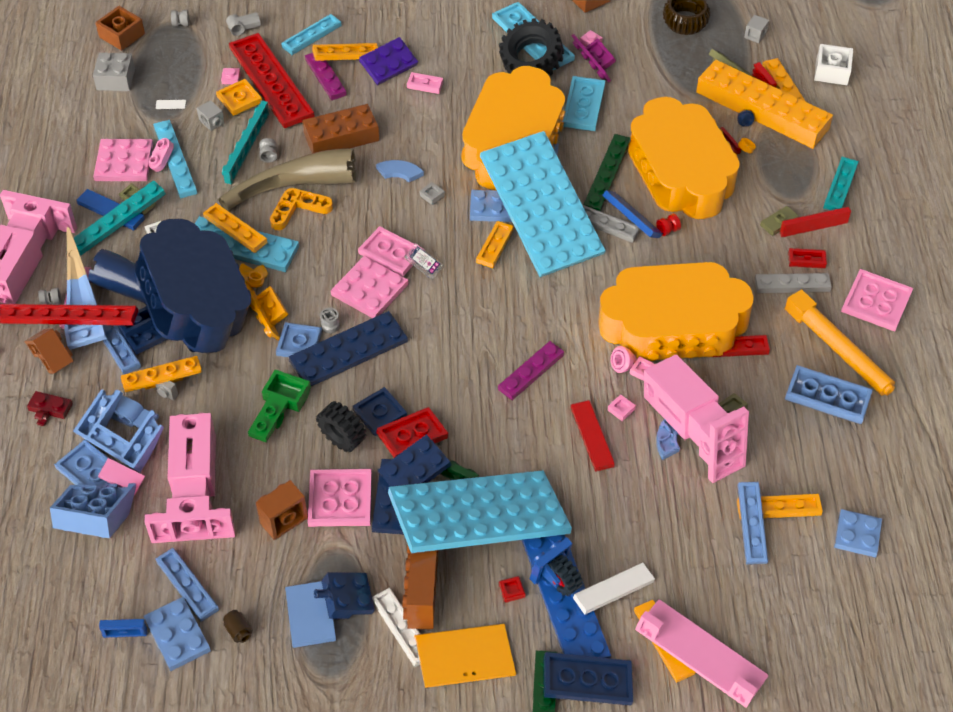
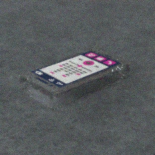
[404,243,444,280]

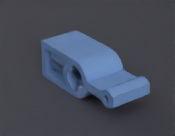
[111,392,159,428]

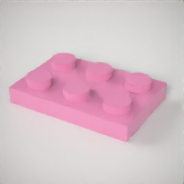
[358,226,424,276]

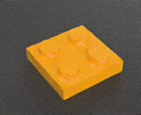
[216,79,262,116]

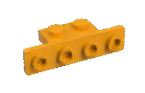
[245,282,289,341]
[121,356,202,392]

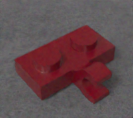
[27,391,73,426]

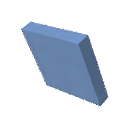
[276,322,322,357]

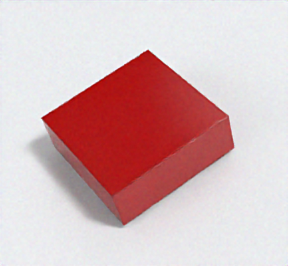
[499,576,525,603]

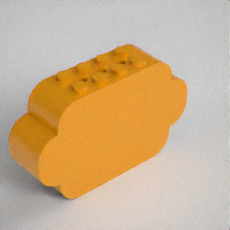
[461,66,566,191]
[628,97,739,219]
[598,262,753,361]

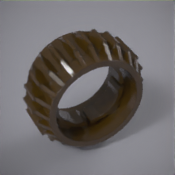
[663,0,710,35]

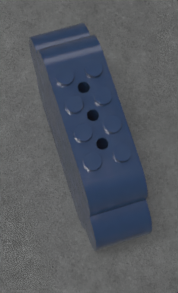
[134,219,251,353]

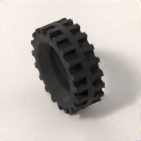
[499,18,564,76]

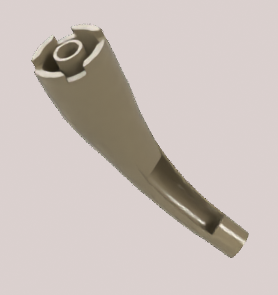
[218,148,356,211]

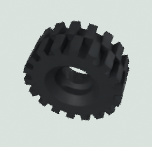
[316,401,367,452]

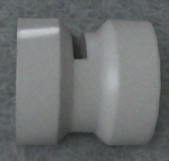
[171,10,189,27]
[259,138,277,163]
[38,288,61,305]
[320,307,340,334]

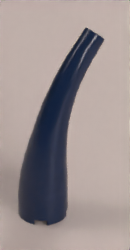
[88,249,196,352]

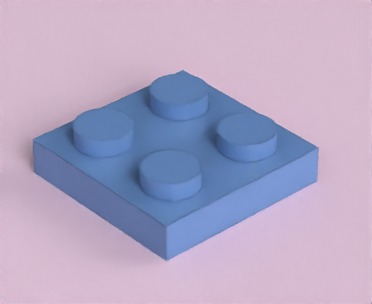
[834,509,882,558]

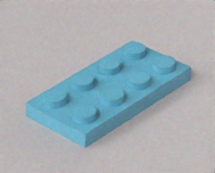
[562,76,606,131]

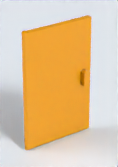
[414,624,516,688]

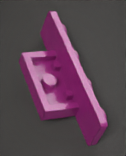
[571,34,616,83]

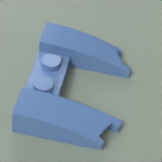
[73,390,164,473]

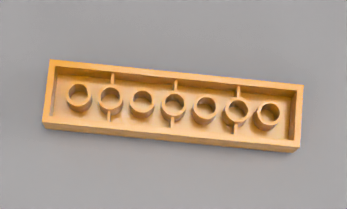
[696,60,833,149]

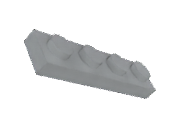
[755,273,832,293]

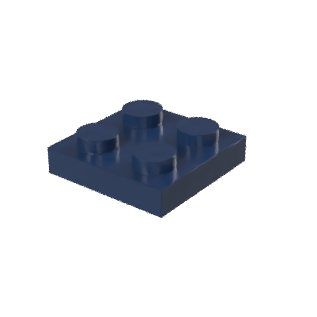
[352,387,407,436]

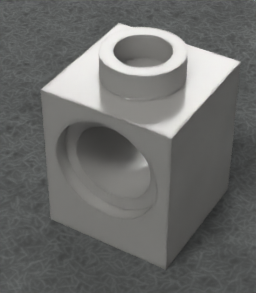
[744,15,769,43]
[197,100,224,131]

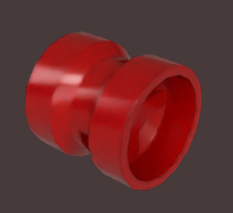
[656,213,681,236]

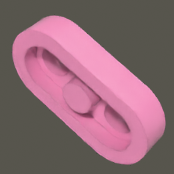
[148,138,174,172]

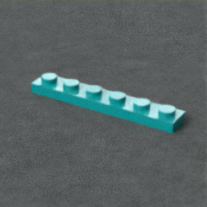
[222,100,269,184]
[74,180,166,256]

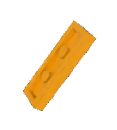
[476,221,514,268]

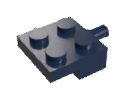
[118,306,168,355]
[314,572,375,619]

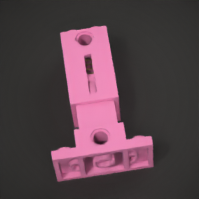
[0,190,77,304]
[644,354,749,483]
[145,413,235,543]

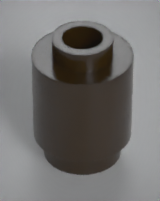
[223,610,253,643]

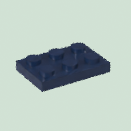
[378,434,451,487]

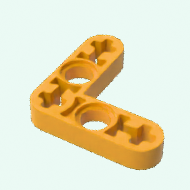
[270,188,333,231]

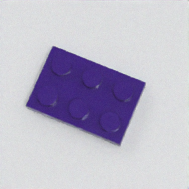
[359,37,418,86]

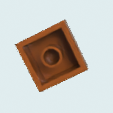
[95,6,145,51]
[256,480,308,540]

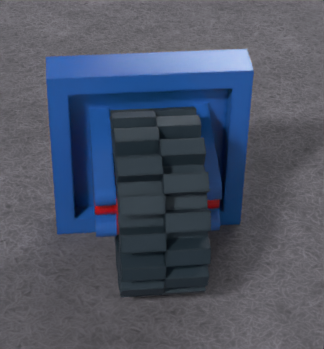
[529,538,583,596]

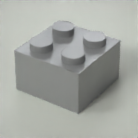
[93,53,135,91]

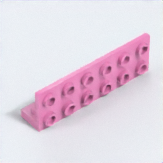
[635,600,768,708]

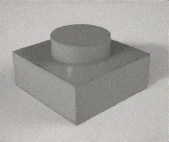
[420,182,445,205]
[156,381,178,401]

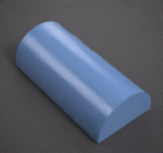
[785,365,873,424]

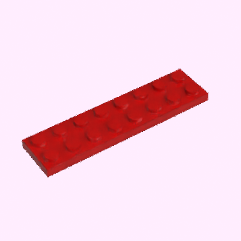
[229,33,315,129]

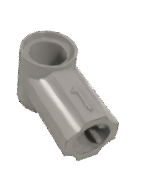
[226,12,261,36]

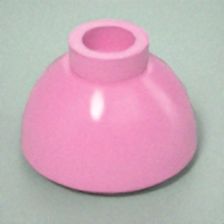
[611,346,636,373]

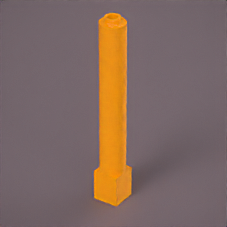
[785,289,895,396]

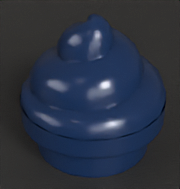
[737,110,754,127]

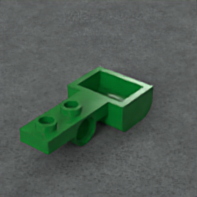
[248,370,311,443]

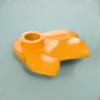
[239,263,268,288]

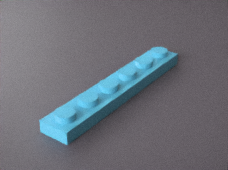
[153,120,197,199]

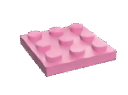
[93,139,153,181]
[331,256,408,318]
[841,269,913,332]
[308,469,372,527]

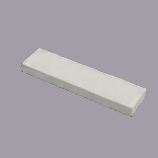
[573,563,655,615]
[372,588,420,667]

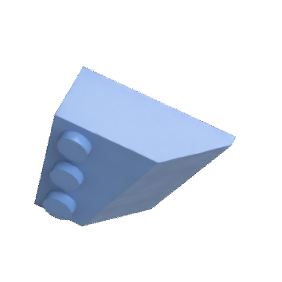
[50,483,136,538]

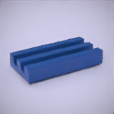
[99,619,147,638]

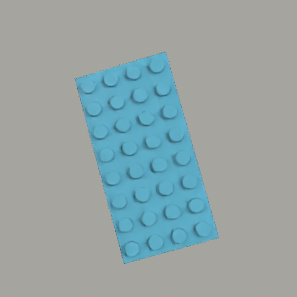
[480,131,605,277]
[388,470,572,553]

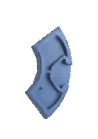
[376,160,424,182]
[656,419,680,460]

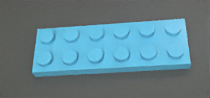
[492,2,575,70]
[195,216,299,272]

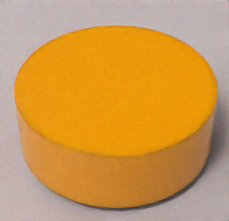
[738,138,756,154]

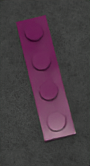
[305,53,347,101]
[498,341,564,400]

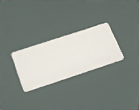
[156,100,186,109]

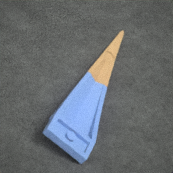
[64,227,107,350]

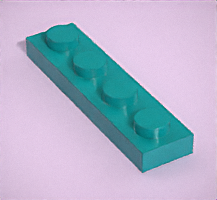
[823,157,859,211]

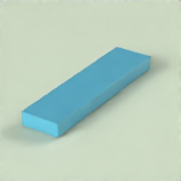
[281,14,342,55]

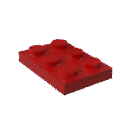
[377,407,448,458]

